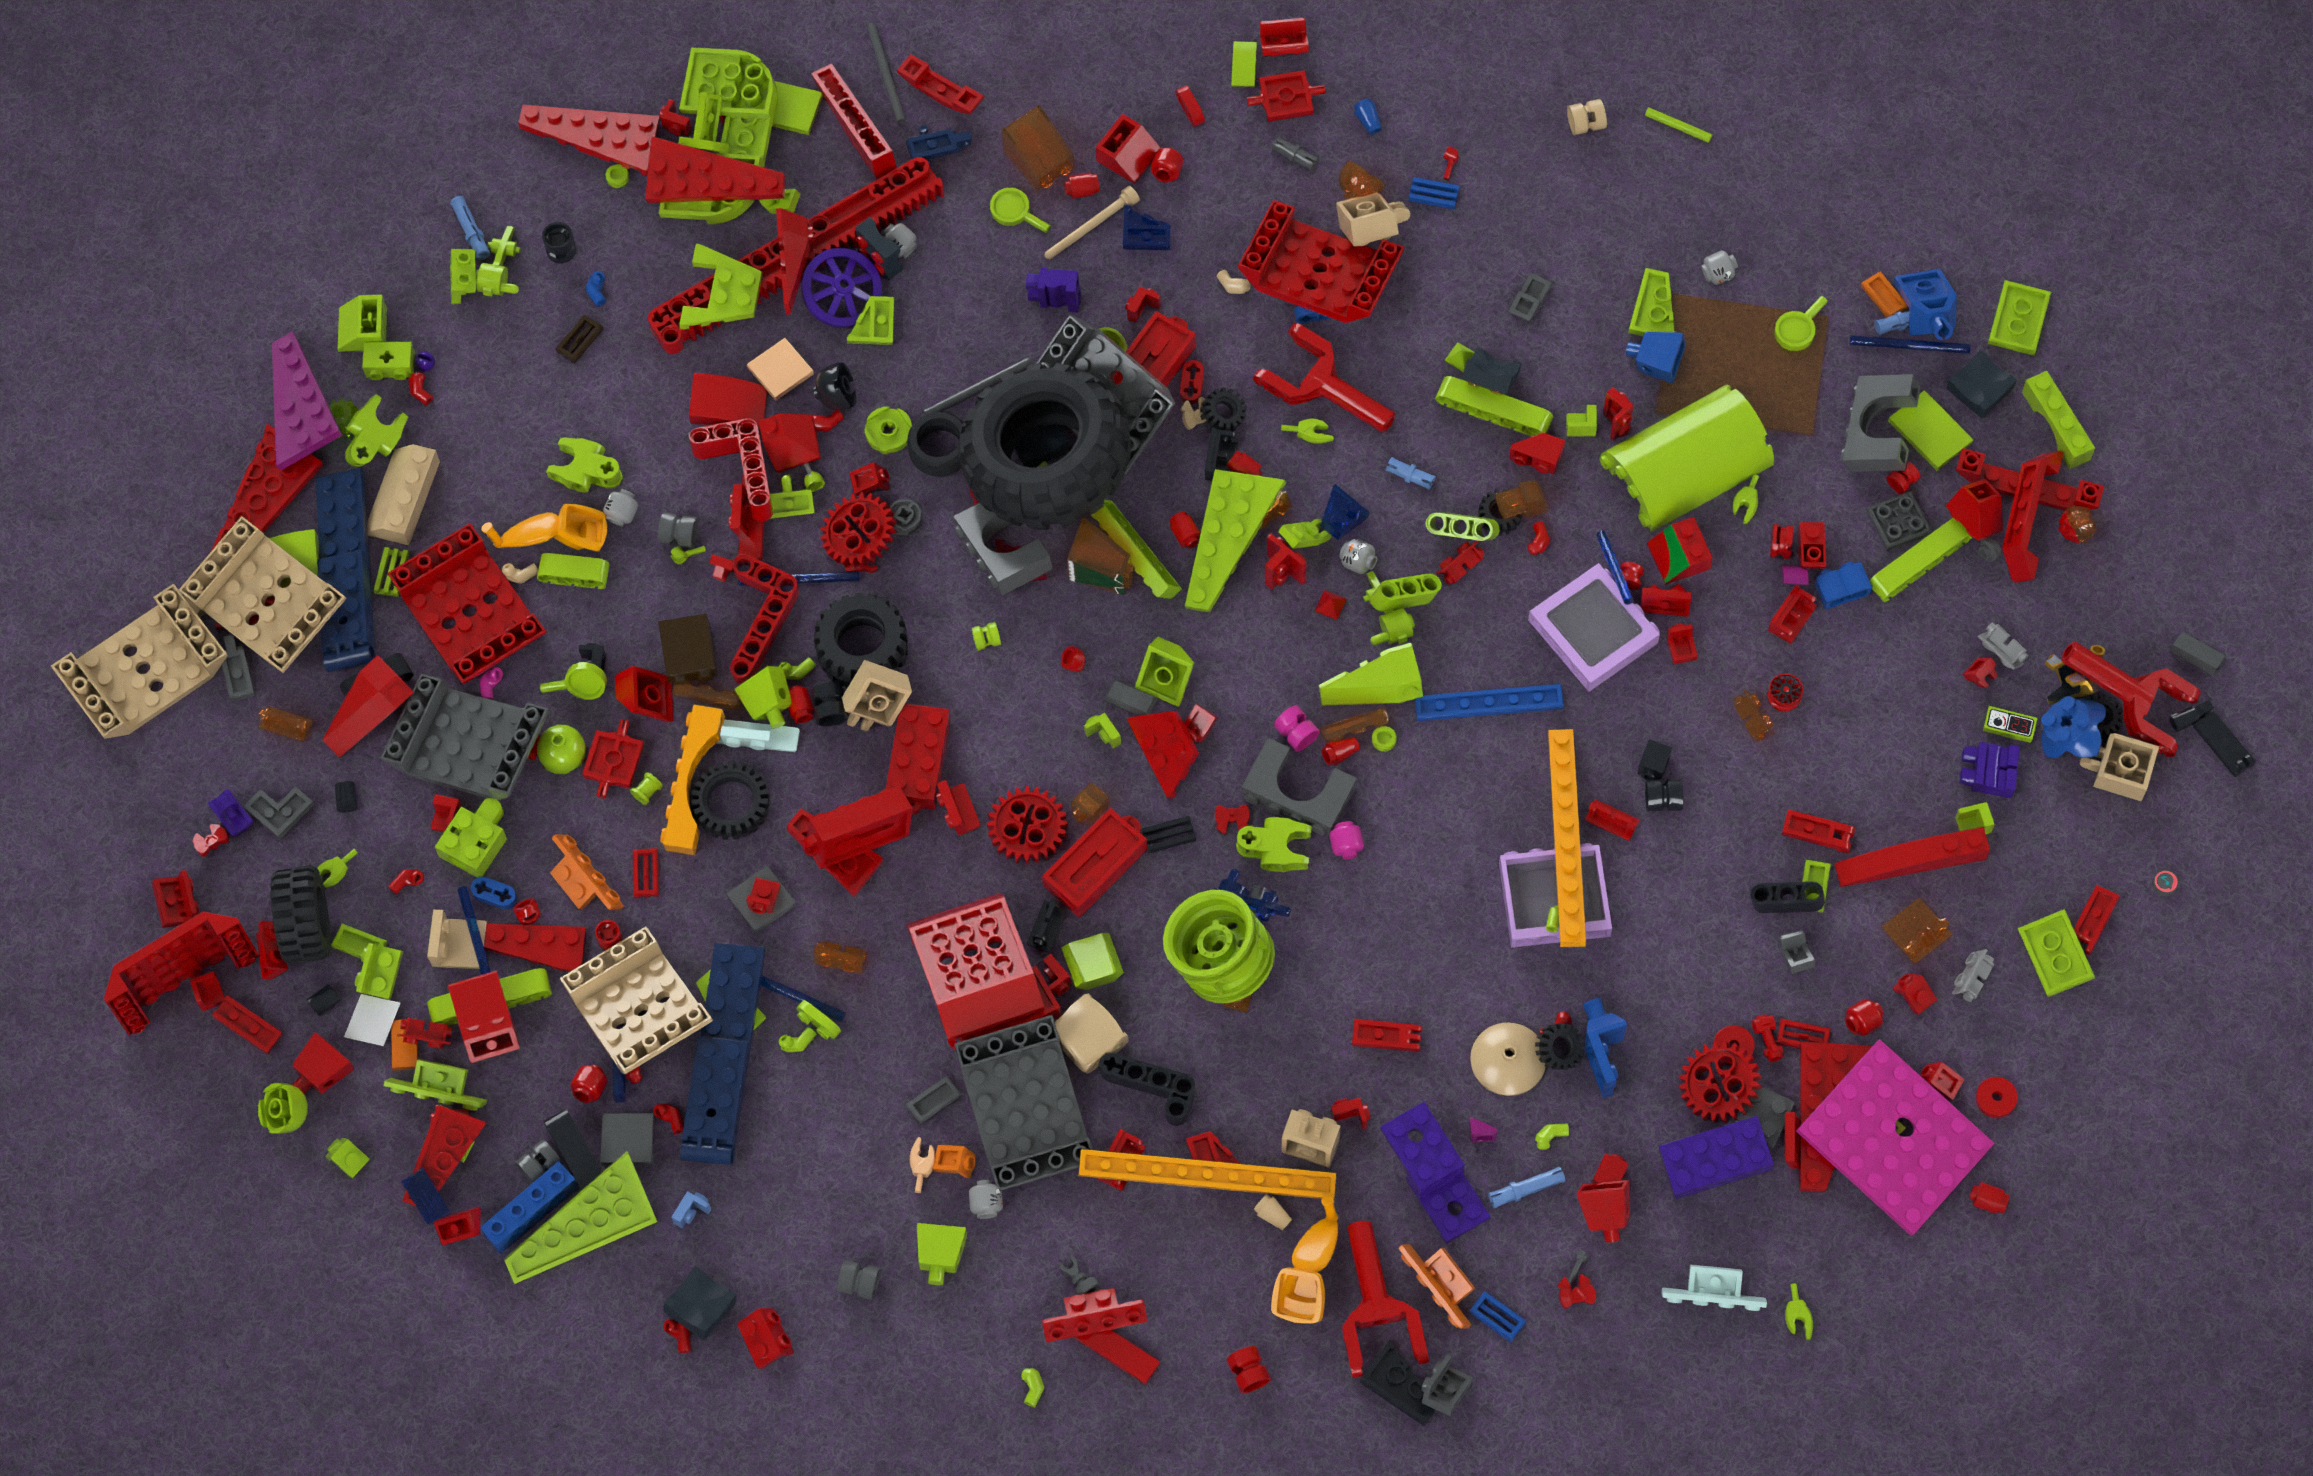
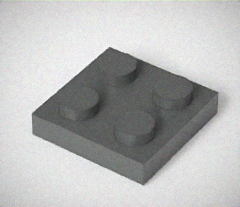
[1728,1087,1795,1148]

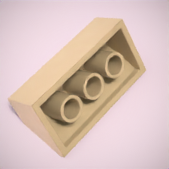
[367,444,440,545]

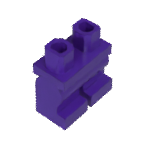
[1026,267,1081,313]
[1959,742,2020,798]

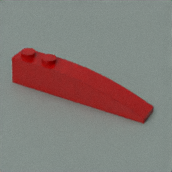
[811,63,897,179]
[1834,827,1990,887]

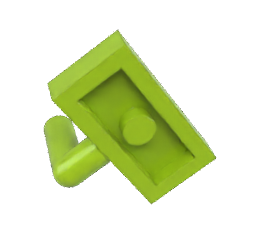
[770,474,815,518]

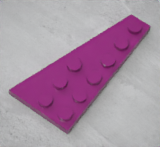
[272,331,342,471]

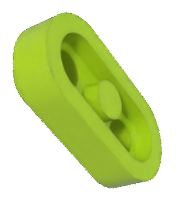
[796,1000,841,1040]

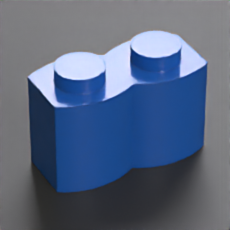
[1814,562,1872,610]

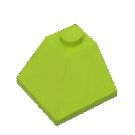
[1135,637,1194,707]

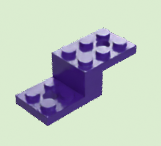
[1380,1102,1491,1244]

